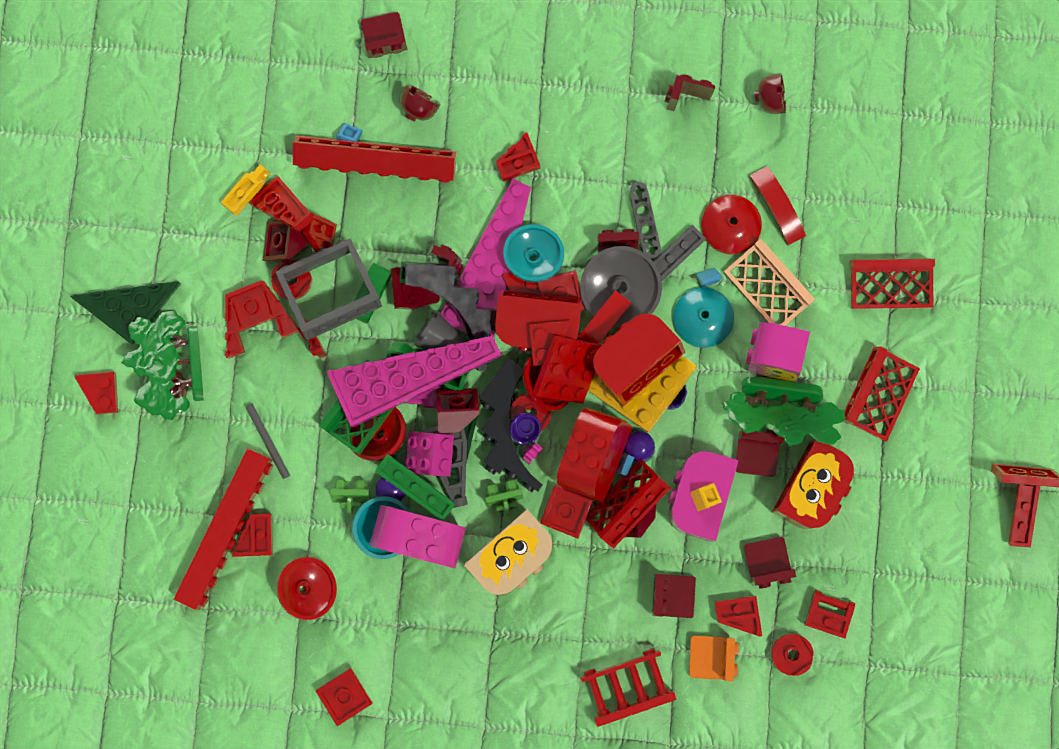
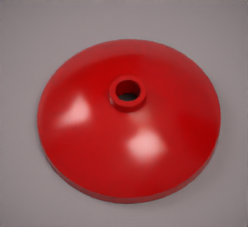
[701,195,762,255]
[523,355,569,411]
[346,407,406,462]
[277,557,337,620]

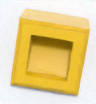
[691,483,722,511]

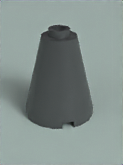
[413,310,468,350]

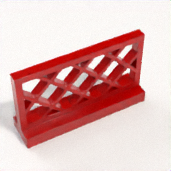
[850,259,935,309]
[843,346,920,442]
[586,458,671,549]

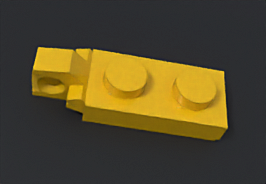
[221,164,270,217]

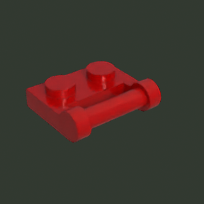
[804,590,855,639]

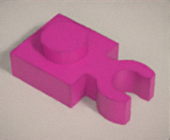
[523,443,543,465]

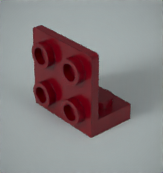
[652,574,696,618]

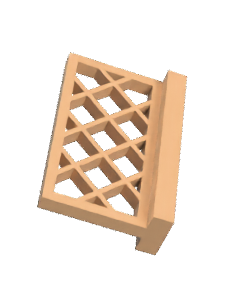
[724,239,815,326]

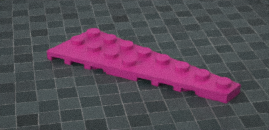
[441,178,531,337]
[327,336,502,427]

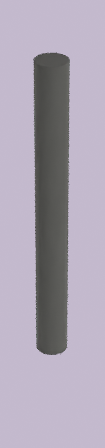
[246,404,291,479]

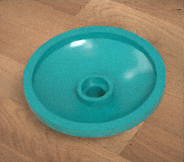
[503,224,564,282]
[673,287,734,348]
[352,496,410,559]

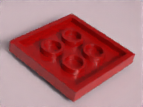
[533,335,602,404]

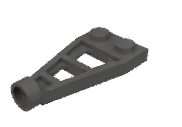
[422,427,468,508]

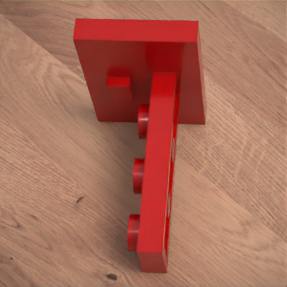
[991,464,1059,548]

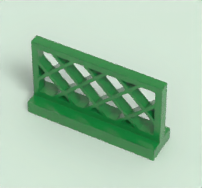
[319,359,393,455]
[375,454,456,521]

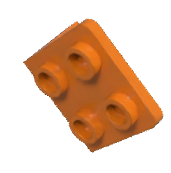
[689,636,739,681]

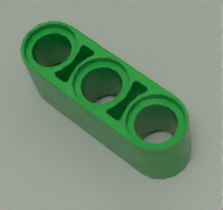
[354,263,391,324]

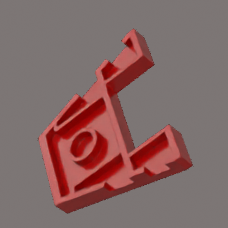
[225,280,300,359]

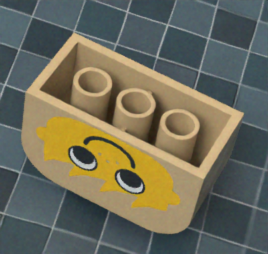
[464,509,552,595]

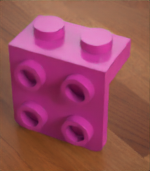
[406,432,454,477]

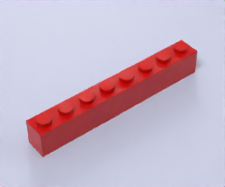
[293,136,457,183]
[173,448,273,610]

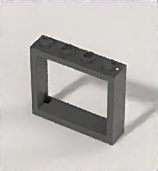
[276,238,382,340]

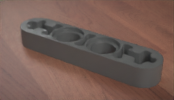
[629,182,661,260]

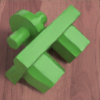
[331,480,370,514]
[485,480,524,516]

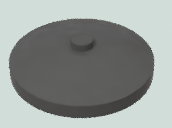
[580,246,662,328]

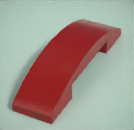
[749,167,806,246]
[576,291,632,344]

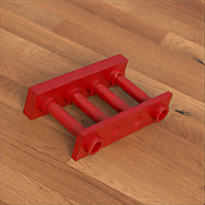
[580,648,677,727]

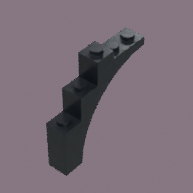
[400,261,497,371]
[479,358,543,493]

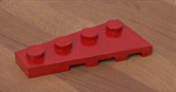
[249,176,315,232]

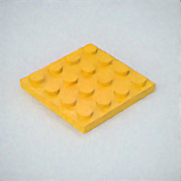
[588,356,697,433]

